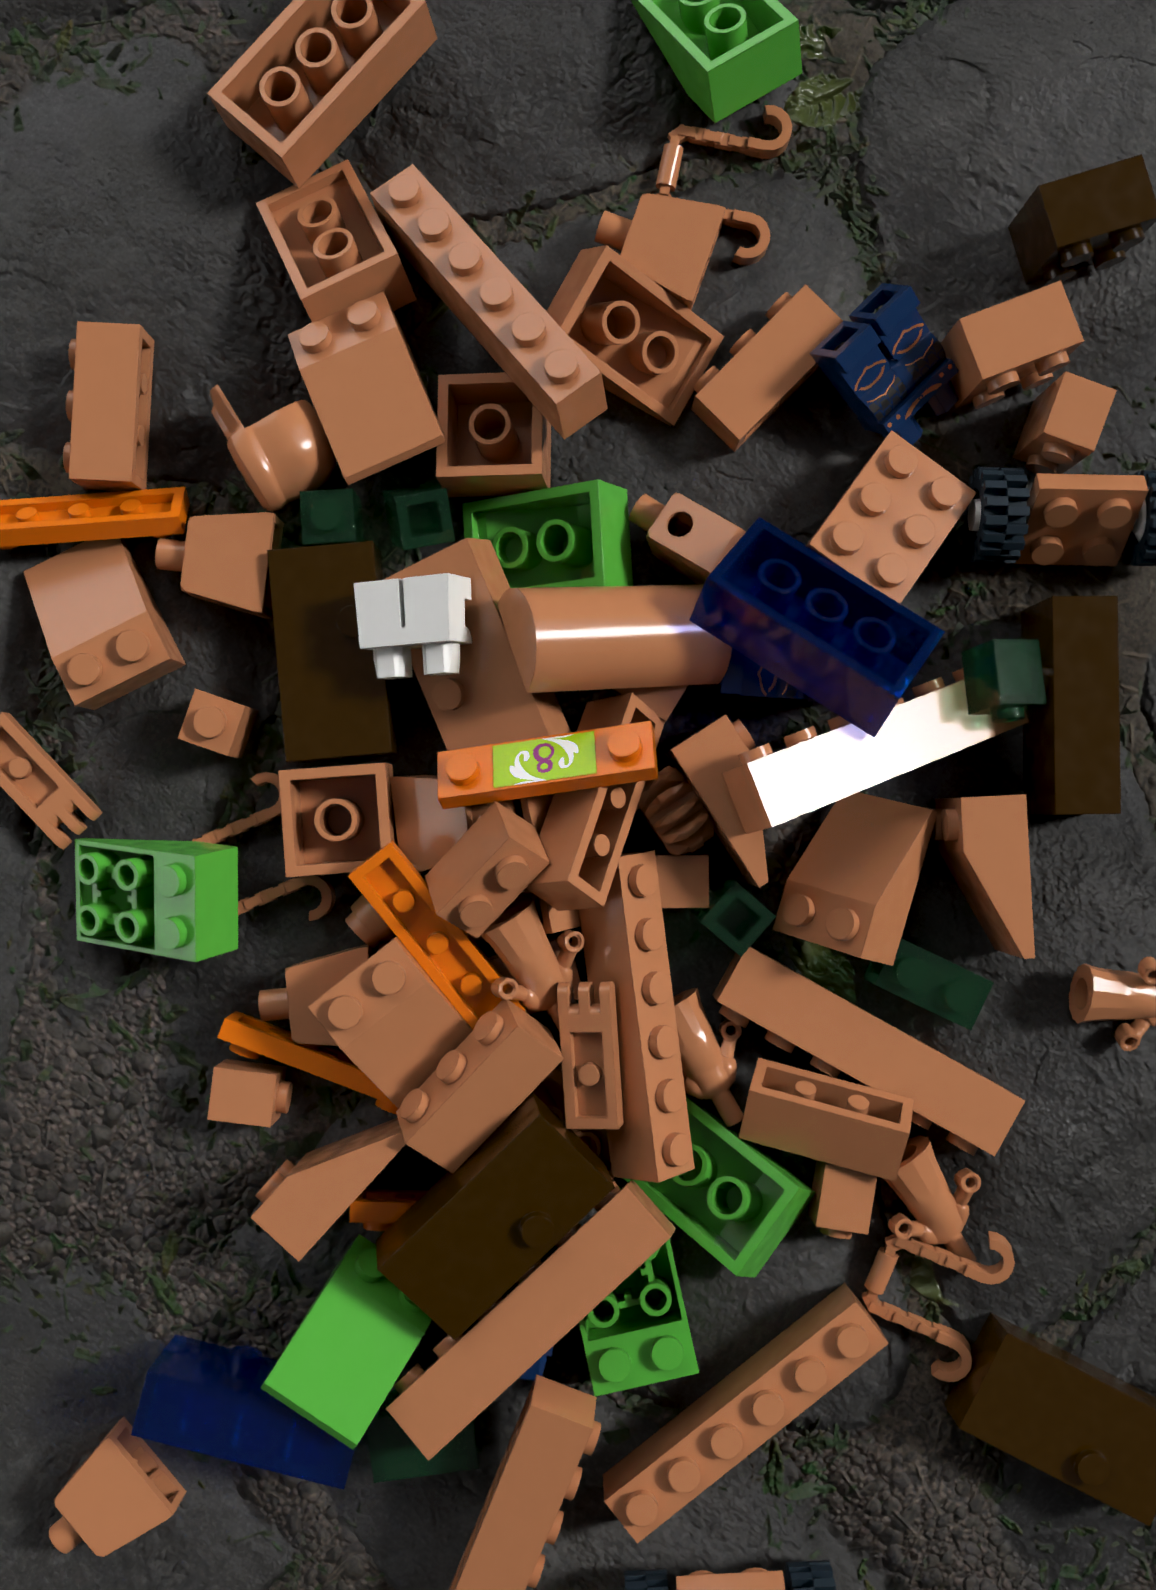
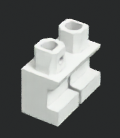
[354,573,472,679]

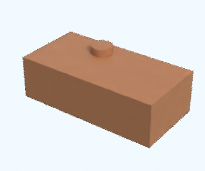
[207,0,438,188]
[383,538,571,751]

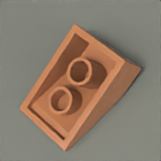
[256,159,417,322]
[547,245,725,426]
[288,291,446,485]
[23,538,186,710]
[665,715,769,888]
[772,792,938,966]
[931,794,1035,959]
[308,937,473,1109]
[250,1118,406,1262]

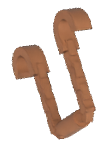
[655,105,792,265]
[192,772,336,921]
[862,1231,1015,1382]

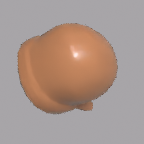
[210,384,337,512]

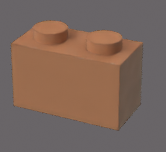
[1013,371,1117,474]
[425,801,550,938]

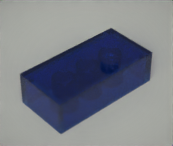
[689,517,945,738]
[131,1334,361,1490]

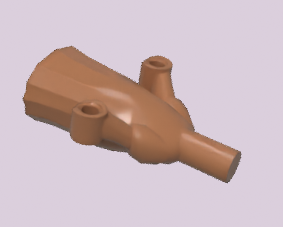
[481,898,584,1032]
[1069,957,1156,1051]
[673,988,744,1127]
[883,1135,981,1261]

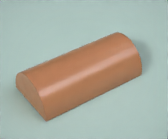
[497,584,733,693]

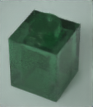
[383,483,455,550]
[300,488,364,547]
[961,639,1046,723]
[696,879,776,957]

